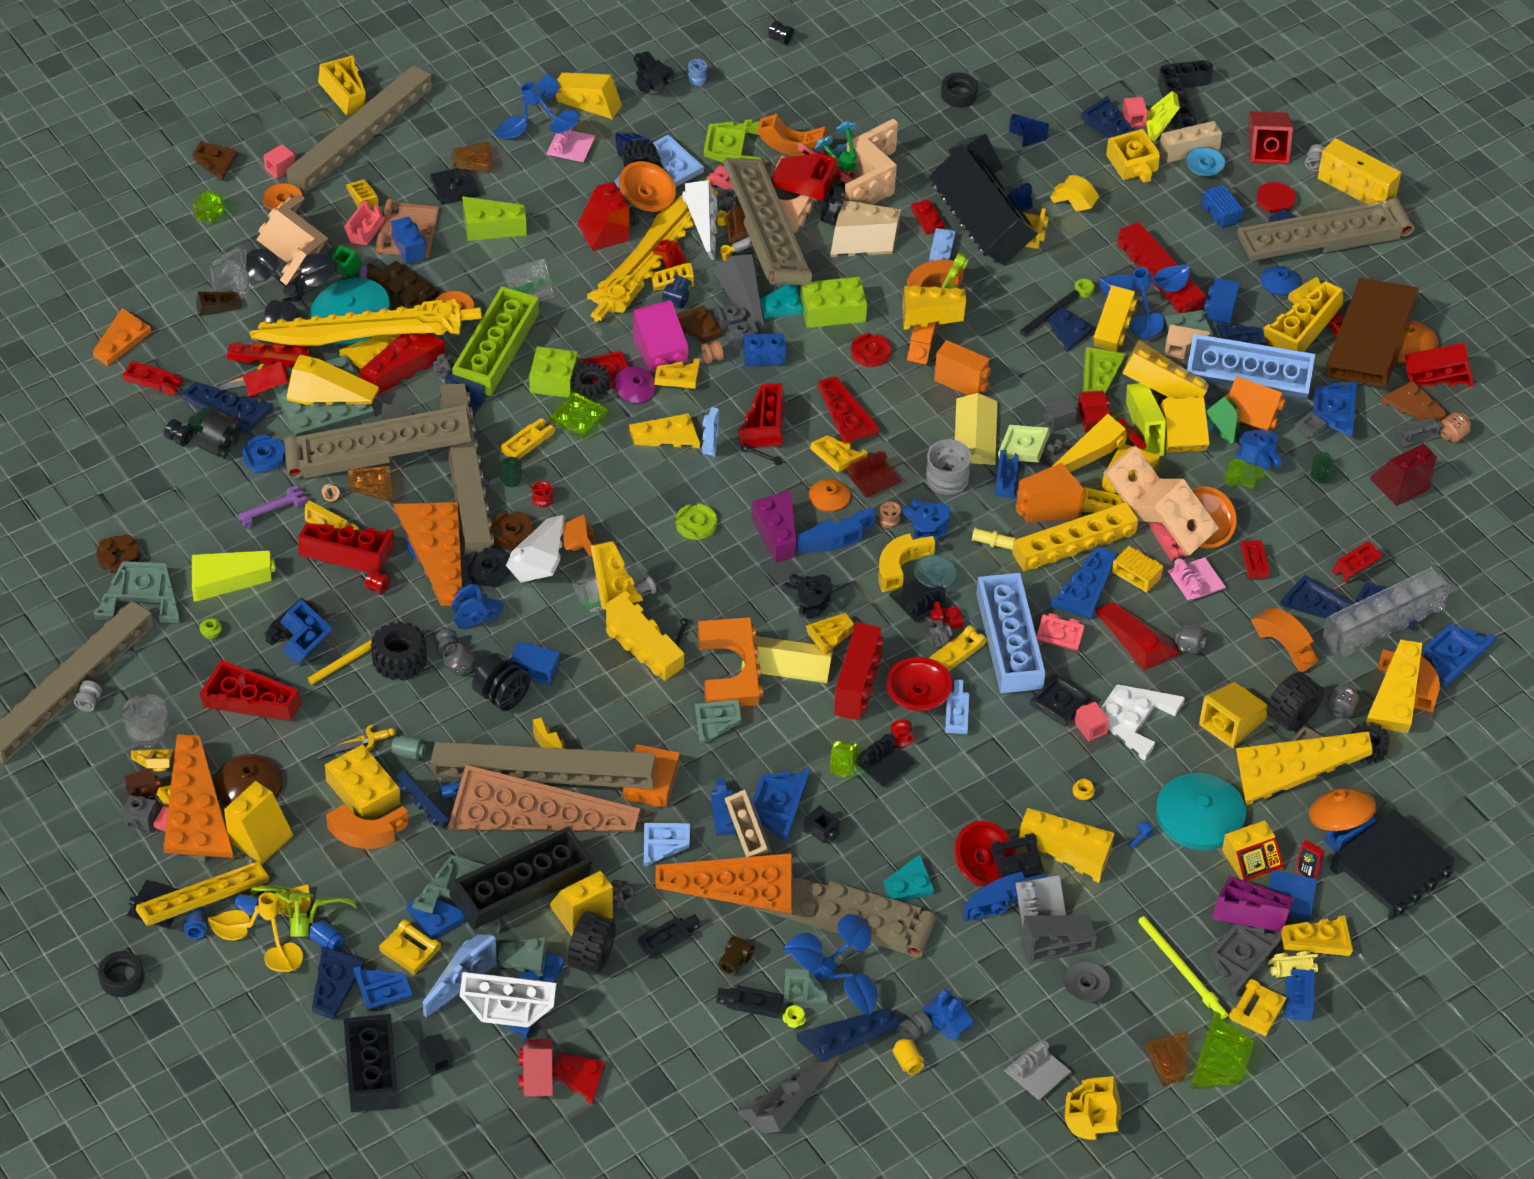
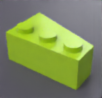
[462,197,527,241]

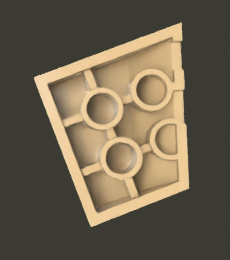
[830,200,901,257]

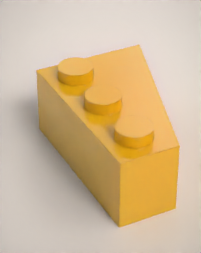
[555,73,622,120]
[1094,285,1137,352]

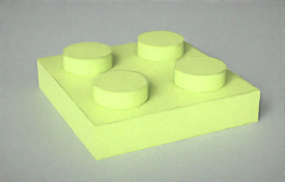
[998,425,1050,462]

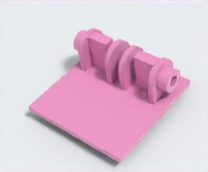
[547,129,595,163]
[1168,557,1226,601]

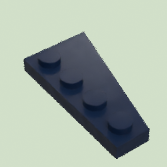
[182,382,274,434]
[796,1008,901,1062]

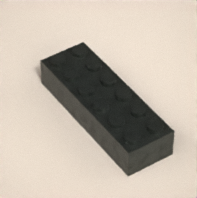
[449,826,593,930]

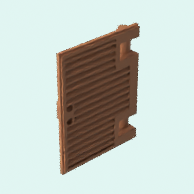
[375,199,440,258]

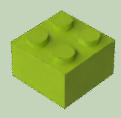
[529,346,578,398]

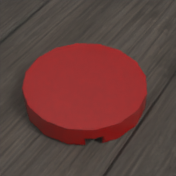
[1256,182,1295,214]
[851,333,891,367]

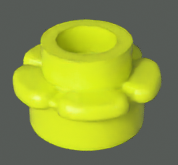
[783,1005,806,1028]

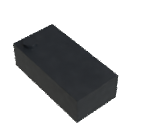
[343,1014,399,1112]

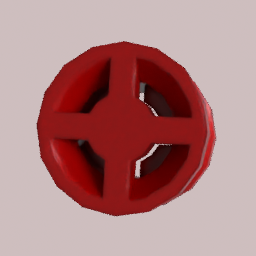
[532,481,553,508]
[364,569,391,595]
[890,719,914,747]

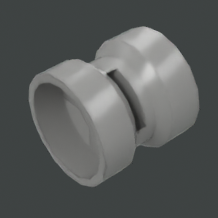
[1305,144,1325,172]
[74,681,102,712]

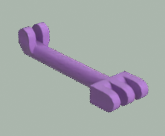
[238,485,310,529]

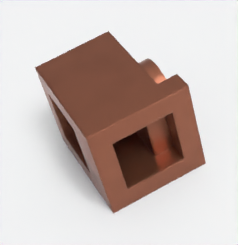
[124,768,161,799]

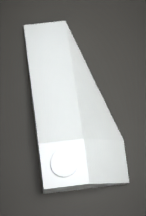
[683,180,718,260]
[506,515,566,583]

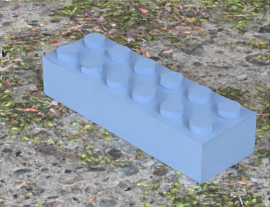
[1187,334,1315,399]
[976,573,1045,693]

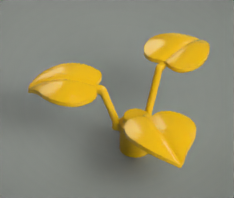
[208,884,311,972]

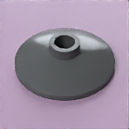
[1063,962,1110,1002]

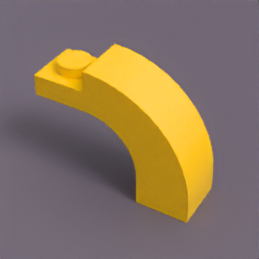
[878,534,935,592]

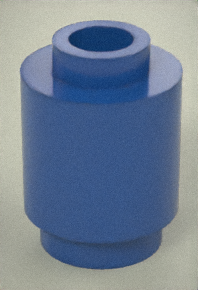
[309,920,344,951]

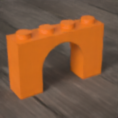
[697,617,763,707]

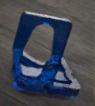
[1009,182,1033,211]

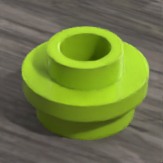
[200,618,222,639]

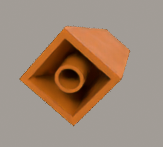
[1015,463,1085,522]

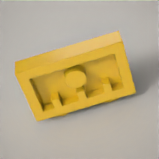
[1024,208,1049,249]

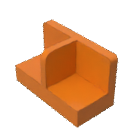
[563,514,596,556]

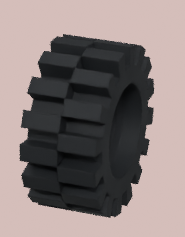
[622,139,659,167]
[571,363,611,402]
[1350,722,1390,764]

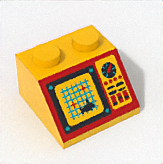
[1222,820,1284,882]

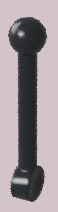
[742,444,782,465]
[675,618,689,647]

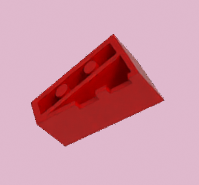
[1404,343,1474,387]
[738,383,785,447]

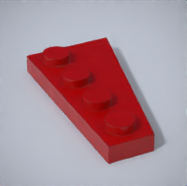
[227,342,311,368]

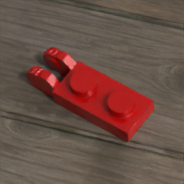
[122,361,183,395]

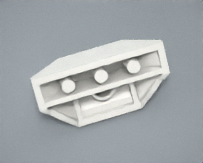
[460,972,557,1027]

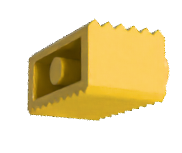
[1112,546,1163,593]

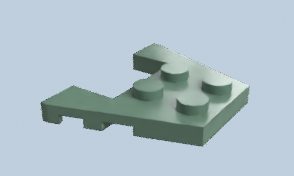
[94,561,180,623]
[412,855,501,934]

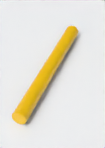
[308,640,372,685]

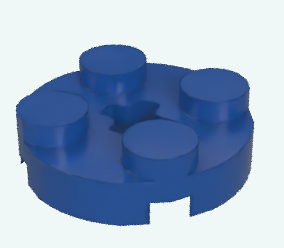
[242,435,285,474]

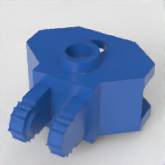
[1235,429,1281,470]
[901,498,950,541]
[452,584,504,629]
[923,988,973,1041]

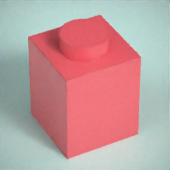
[1122,97,1148,128]
[264,144,296,179]
[1075,702,1109,742]

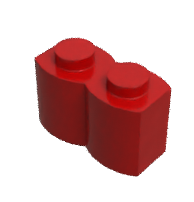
[1078,390,1113,433]

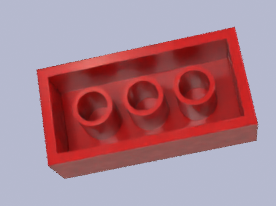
[834,622,884,721]

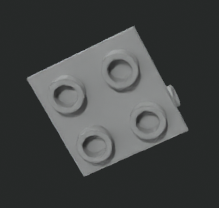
[1015,875,1066,928]
[1004,1041,1071,1100]

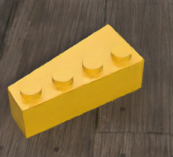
[1263,281,1344,352]

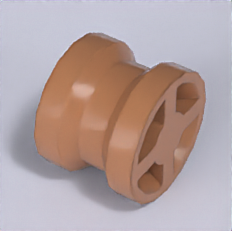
[701,340,724,364]
[879,502,901,528]

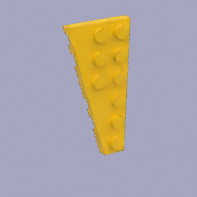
[1236,732,1372,807]

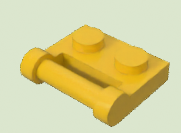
[379,919,442,975]
[1229,979,1286,1036]

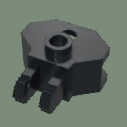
[633,51,674,95]
[782,574,832,619]

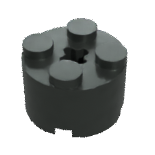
[196,410,240,459]

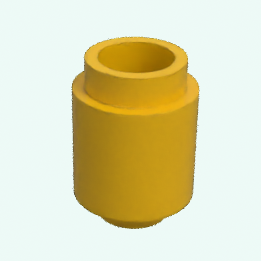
[892,1039,924,1075]

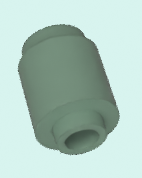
[392,735,426,761]

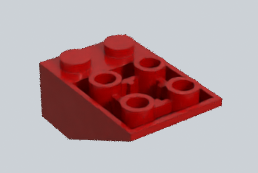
[770,153,838,201]

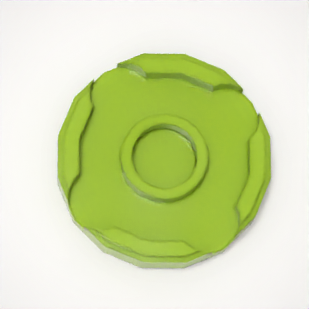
[675,504,717,540]

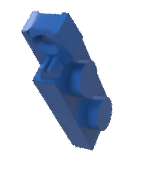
[711,778,737,836]

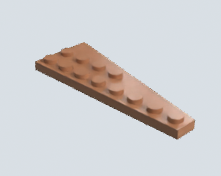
[448,765,640,832]

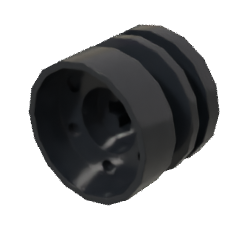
[472,653,531,711]

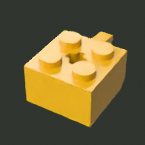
[1106,129,1160,183]

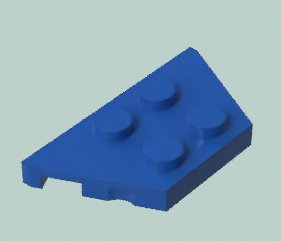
[1312,381,1357,437]
[1422,625,1496,688]
[753,769,810,841]

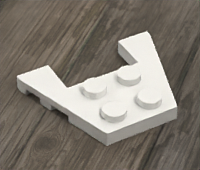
[1100,684,1185,760]

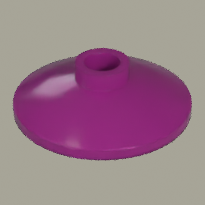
[615,367,656,404]

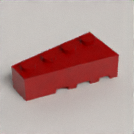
[360,333,445,396]
[298,523,394,573]
[199,659,302,721]

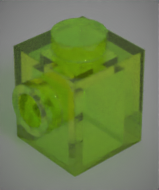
[193,190,224,225]
[829,741,858,778]

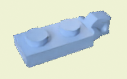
[929,228,955,261]
[702,407,719,457]
[945,680,969,734]

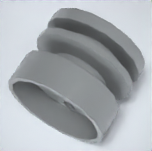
[926,439,971,495]

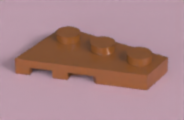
[1381,381,1450,430]

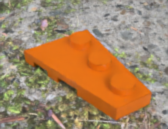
[93,308,152,366]

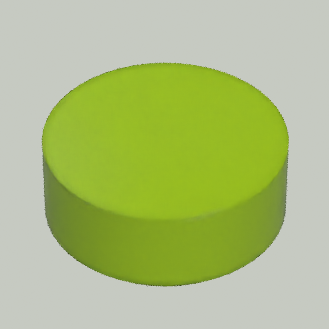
[1074,279,1095,298]

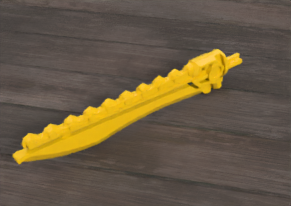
[587,179,718,322]
[250,299,482,346]

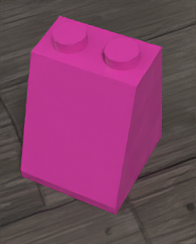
[633,300,688,372]

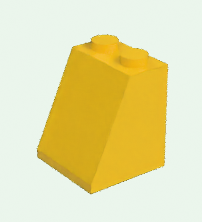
[1199,682,1267,749]
[224,781,293,865]
[550,871,613,936]

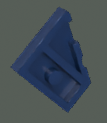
[1216,320,1267,346]

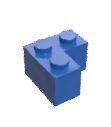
[280,599,333,665]

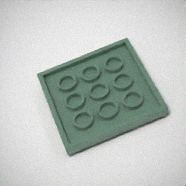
[272,355,374,437]

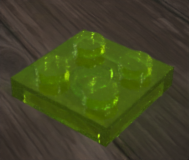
[550,392,608,439]

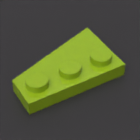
[1083,347,1126,394]

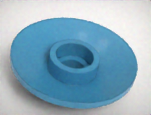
[1186,147,1225,176]

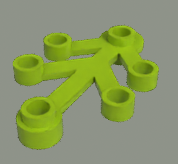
[941,252,969,289]

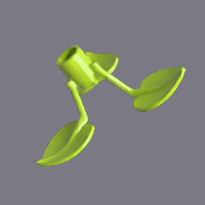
[251,886,357,937]

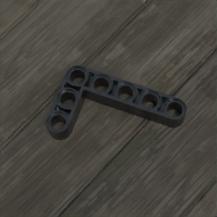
[1158,60,1213,130]

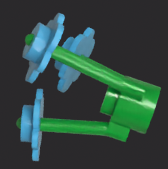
[814,121,858,173]

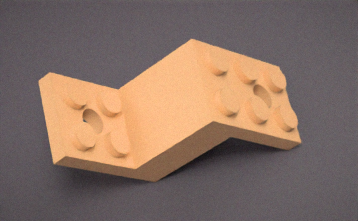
[844,119,898,205]
[257,194,328,285]
[1103,446,1219,555]

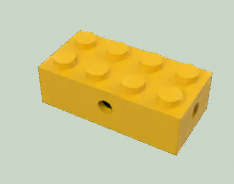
[1317,138,1401,204]

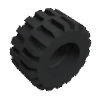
[371,621,427,680]
[1267,671,1324,731]
[568,911,616,975]

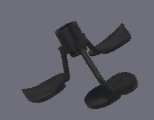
[246,249,337,323]

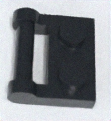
[991,833,1044,878]

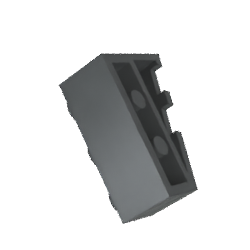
[1021,915,1097,964]

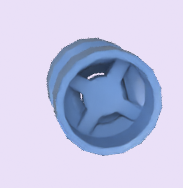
[688,59,707,86]

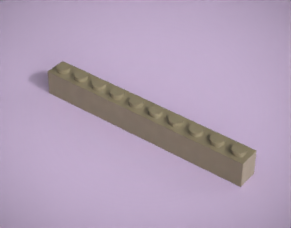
[287,65,432,194]
[439,384,494,556]
[0,601,153,765]
[430,742,657,789]

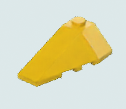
[1053,414,1127,472]

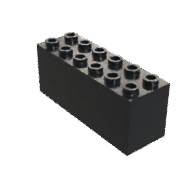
[929,144,1039,266]

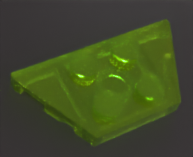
[1190,1011,1254,1089]

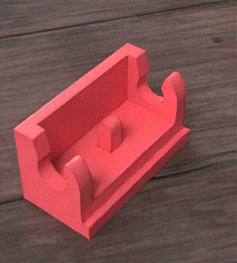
[344,201,386,245]

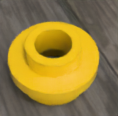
[1072,779,1095,800]

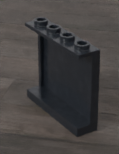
[1330,809,1455,920]

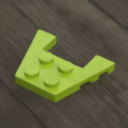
[704,119,761,163]

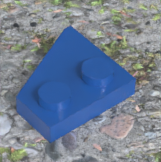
[406,899,467,940]
[353,967,412,1012]

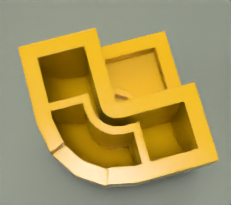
[1065,1076,1121,1140]

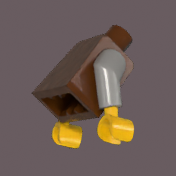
[717,204,753,261]

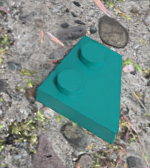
[760,285,803,319]
[883,855,934,902]

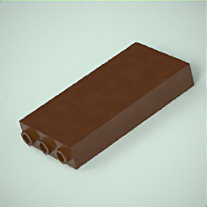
[1327,278,1419,387]

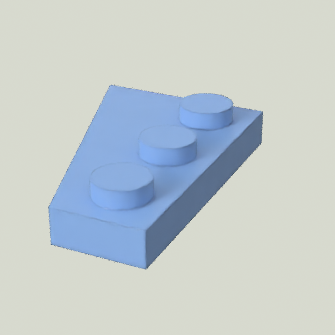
[653,135,704,187]

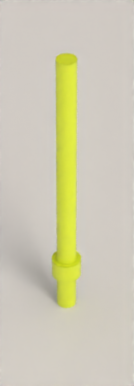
[1138,916,1228,1020]

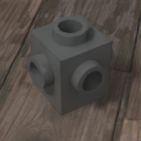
[120,795,157,832]

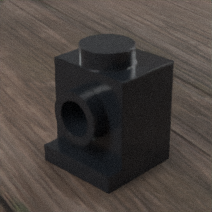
[804,805,840,844]

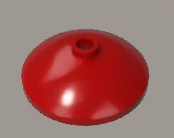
[886,657,952,711]
[954,821,1016,887]

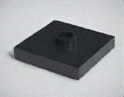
[430,166,479,205]
[1030,674,1092,727]

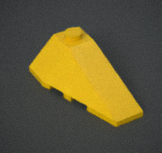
[287,355,379,405]

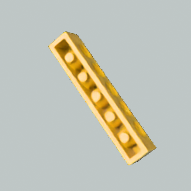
[1012,502,1138,572]

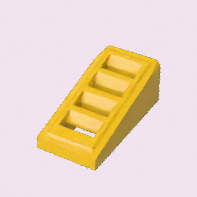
[346,179,379,209]
[651,263,694,291]
[1082,487,1124,513]

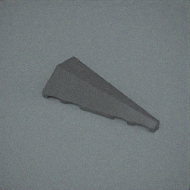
[713,254,765,334]
[737,1053,843,1134]

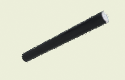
[1020,290,1079,337]

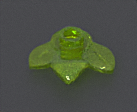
[1224,459,1265,490]

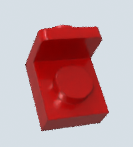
[652,239,686,269]
[930,602,964,629]

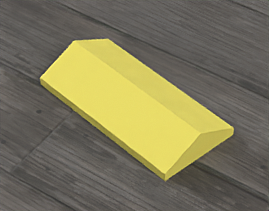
[955,393,997,465]
[741,636,834,683]

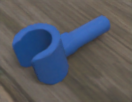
[1128,820,1152,849]

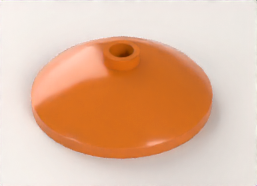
[619,161,676,212]
[1397,319,1439,364]
[1187,486,1236,549]
[1309,788,1376,831]

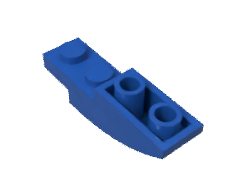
[796,507,875,553]
[963,871,1048,921]

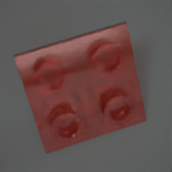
[844,451,902,498]

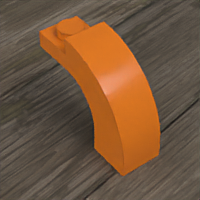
[757,114,829,156]
[907,260,964,288]
[907,321,940,365]
[1251,608,1319,672]
[1378,649,1440,713]
[326,804,409,849]

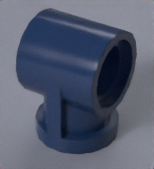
[662,274,692,309]

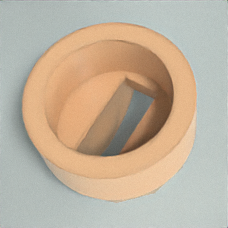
[322,483,340,502]

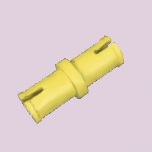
[971,528,1016,551]

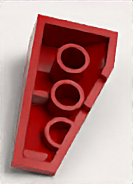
[1095,602,1180,670]

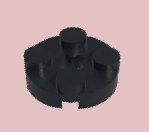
[820,185,845,225]
[467,548,510,588]

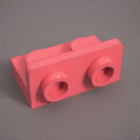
[1036,613,1085,652]

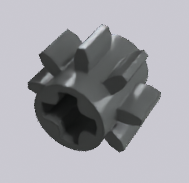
[718,189,741,213]
[433,353,457,379]
[924,620,953,647]
[612,880,634,908]

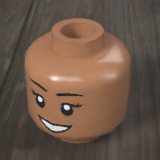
[1440,412,1471,442]

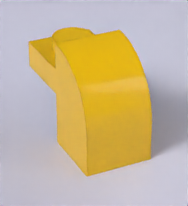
[1050,175,1099,212]

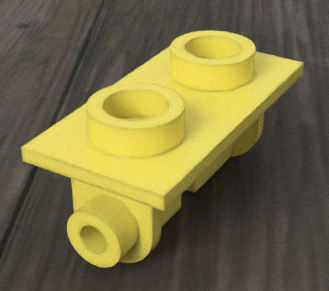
[1268,951,1318,978]

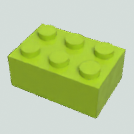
[800,277,867,328]

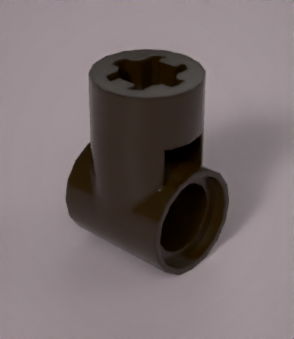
[718,935,755,976]

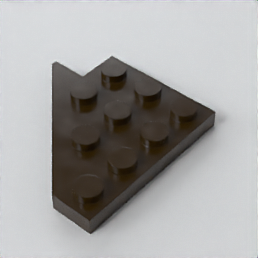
[367,261,439,311]

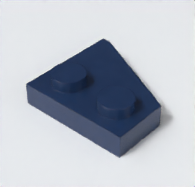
[1048,307,1093,353]

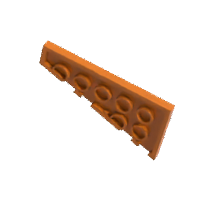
[394,502,463,606]
[164,734,233,858]
[655,854,793,914]

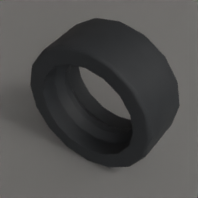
[941,72,978,107]
[98,951,144,997]

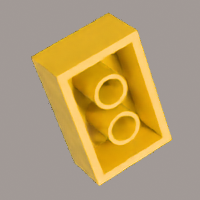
[325,744,401,820]

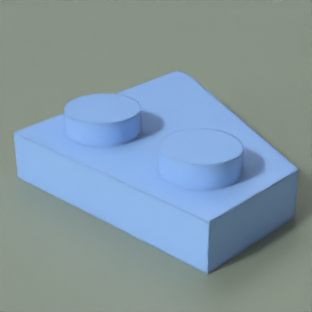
[644,823,690,866]

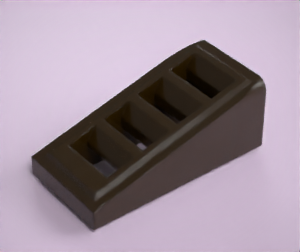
[196,292,241,316]

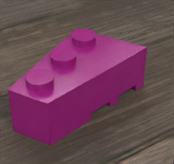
[751,490,796,563]
[1212,875,1295,931]

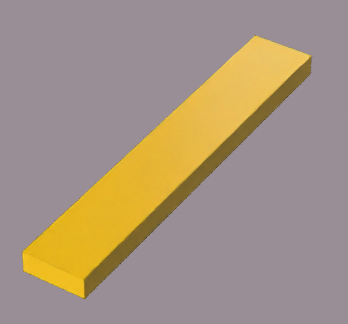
[136,861,270,926]

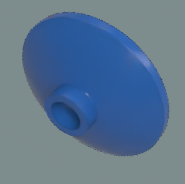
[1261,266,1301,296]

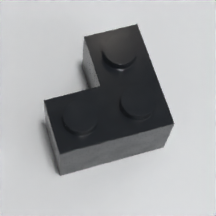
[948,133,1003,173]

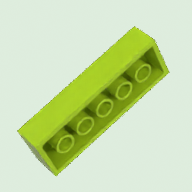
[452,286,539,396]

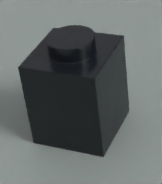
[419,1033,453,1076]

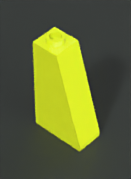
[1126,383,1166,456]
[192,551,275,602]

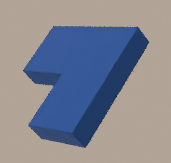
[1269,870,1317,920]

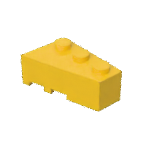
[318,55,366,116]
[902,286,966,330]

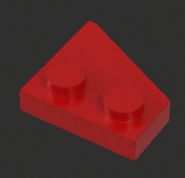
[553,1052,605,1105]

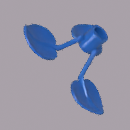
[493,73,581,139]
[1100,265,1190,339]
[783,914,878,1016]

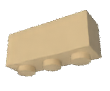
[1159,121,1222,163]
[724,790,773,857]

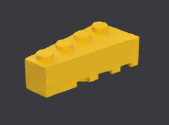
[1122,340,1209,399]
[606,590,685,681]
[1366,640,1422,733]
[1019,808,1114,883]

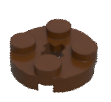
[491,511,533,551]
[97,534,141,574]

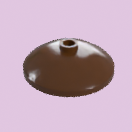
[215,754,283,805]

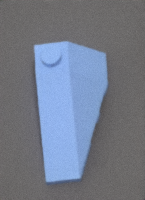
[423,934,497,1018]

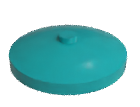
[310,278,391,345]
[1156,773,1246,850]

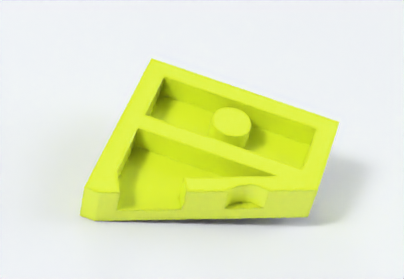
[1146,91,1180,142]

